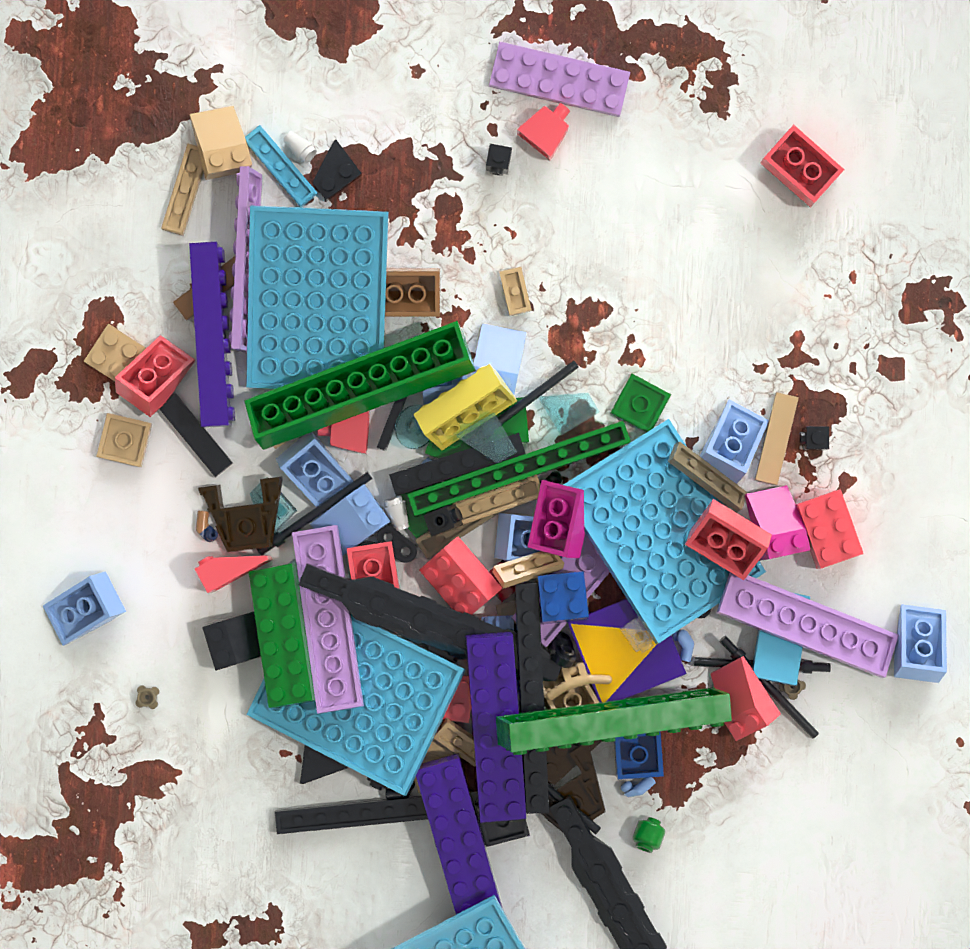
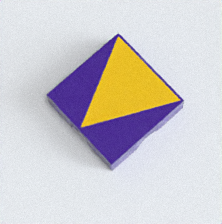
[567,598,687,702]

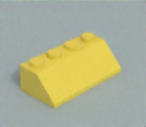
[413,364,517,450]

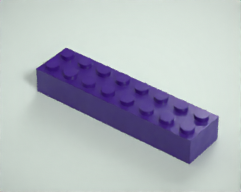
[189,241,235,428]
[466,632,527,823]
[416,753,504,915]

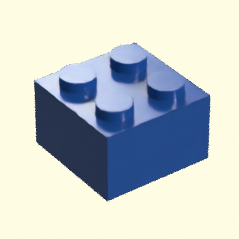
[538,571,589,624]
[614,731,664,780]

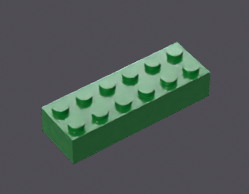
[249,563,315,708]

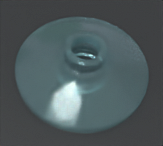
[395,404,429,449]

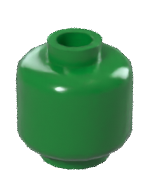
[633,817,665,853]

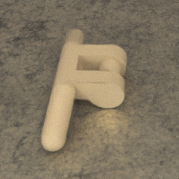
[546,662,612,700]

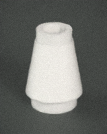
[283,131,317,163]
[384,495,409,531]

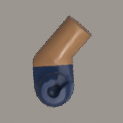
[196,511,218,542]

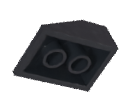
[202,611,261,671]

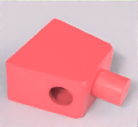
[517,103,570,161]
[318,411,370,454]

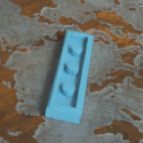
[245,125,318,208]

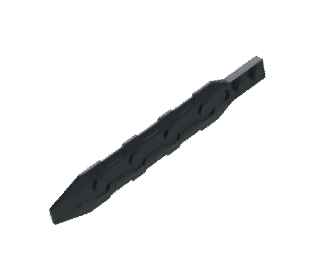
[298,563,562,681]
[549,795,667,949]

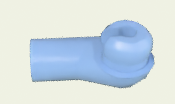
[673,629,694,662]
[621,777,656,797]

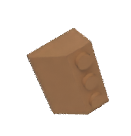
[385,268,441,317]

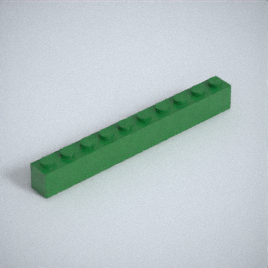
[407,420,631,517]

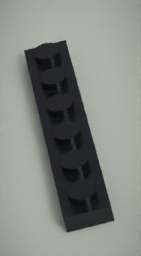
[389,433,526,496]

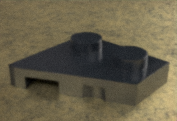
[313,139,362,202]
[300,745,348,784]

